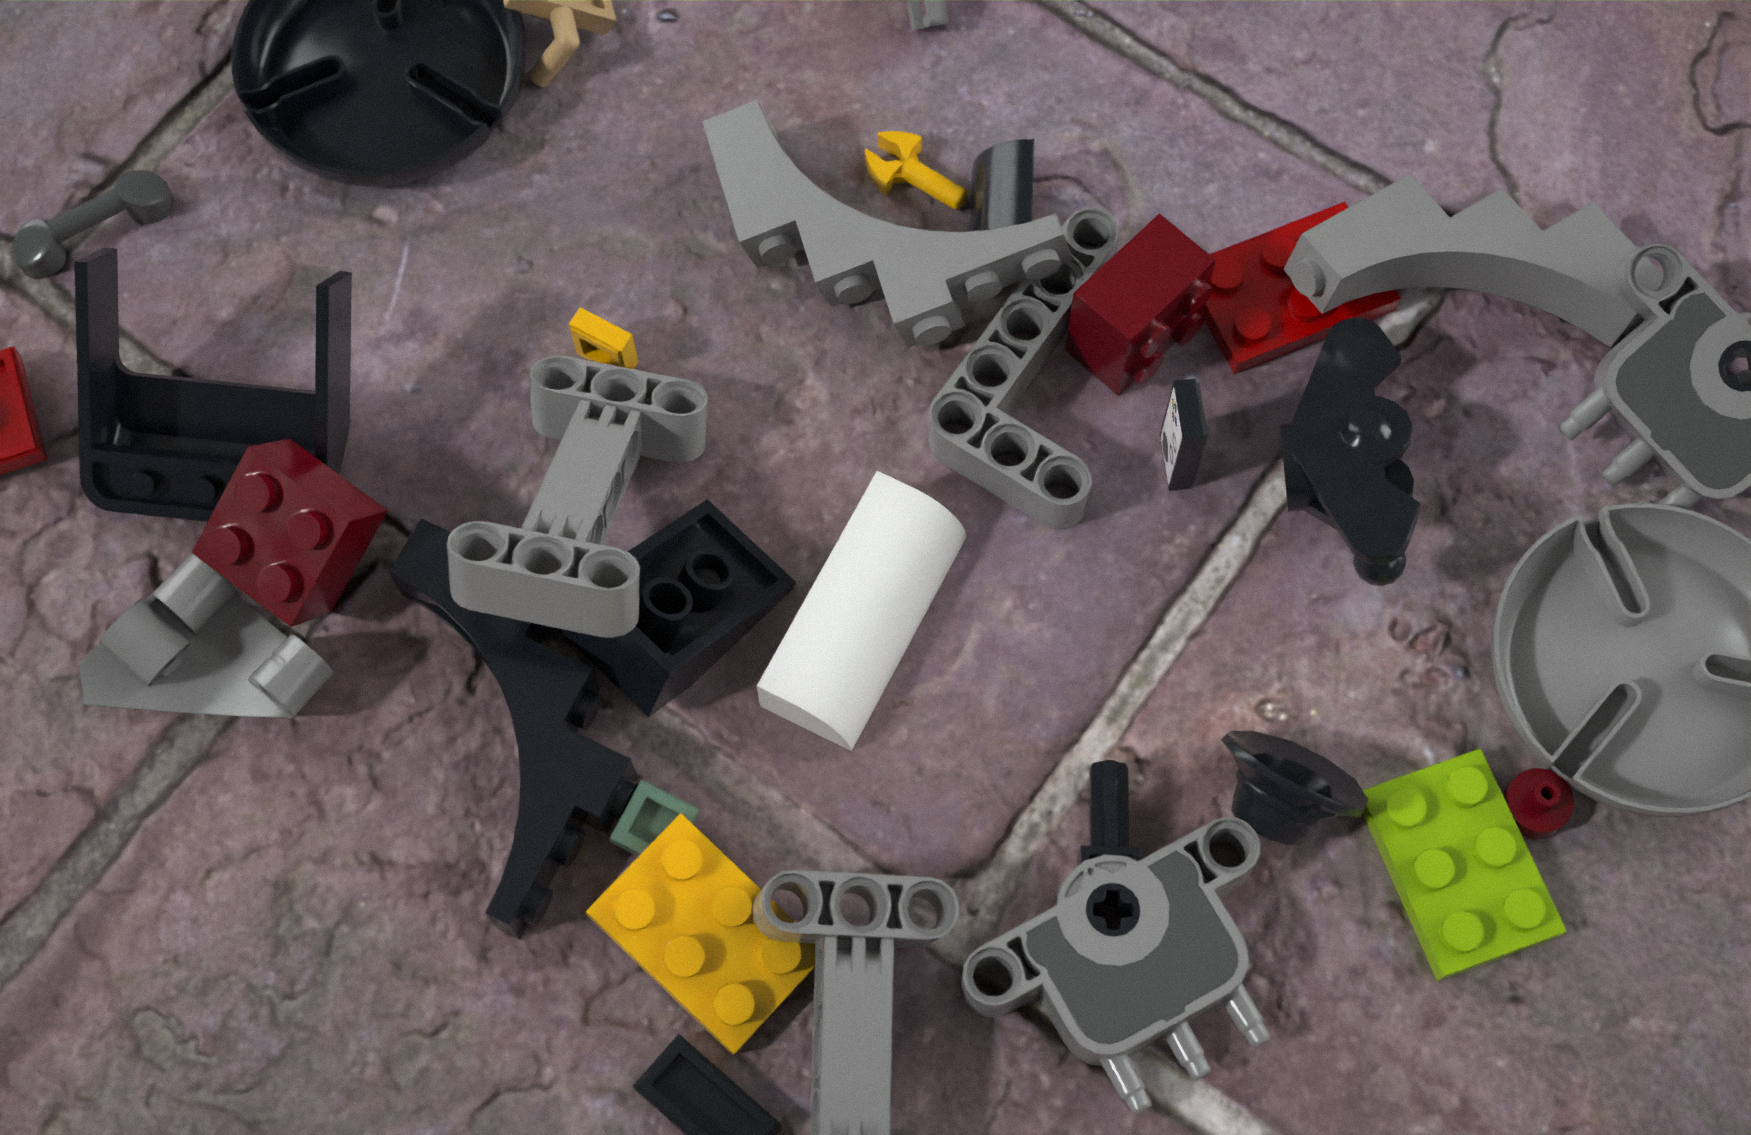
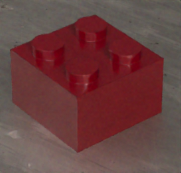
[1065,213,1216,396]
[191,438,388,627]

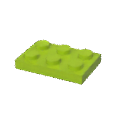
[1362,748,1567,982]

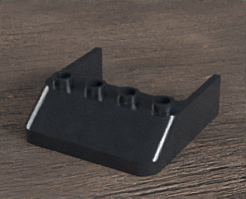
[74,247,352,522]

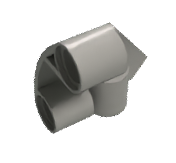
[79,554,335,719]

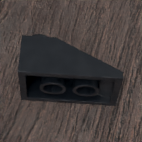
[559,499,796,717]

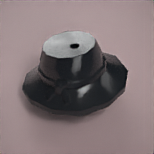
[1221,731,1368,845]

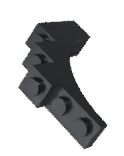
[389,518,638,939]

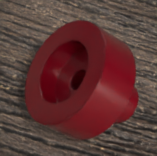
[1503,768,1574,839]

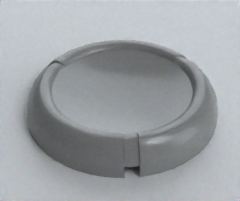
[1490,503,1751,817]

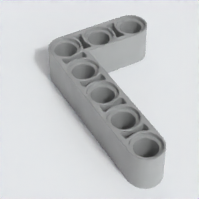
[928,207,1119,529]

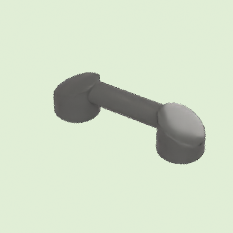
[12,170,174,279]

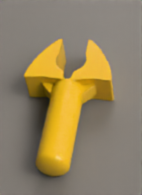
[865,131,968,210]

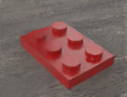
[1202,201,1401,375]

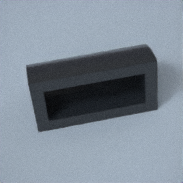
[970,139,1034,231]

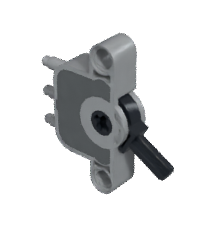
[1559,243,1751,510]
[961,760,1270,1114]

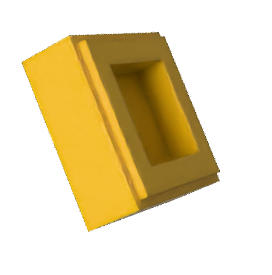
[569,307,639,369]

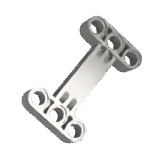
[447,355,708,638]
[752,870,960,1135]

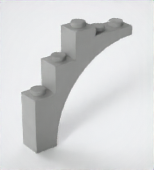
[702,100,1074,348]

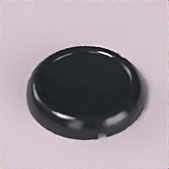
[231,0,526,187]

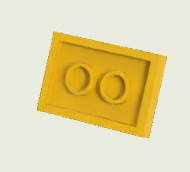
[585,813,816,1055]

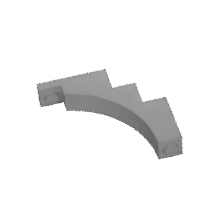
[1283,174,1664,348]

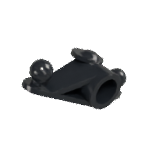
[1280,318,1421,586]

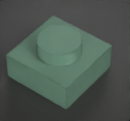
[609,779,700,856]

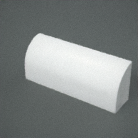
[757,471,966,751]

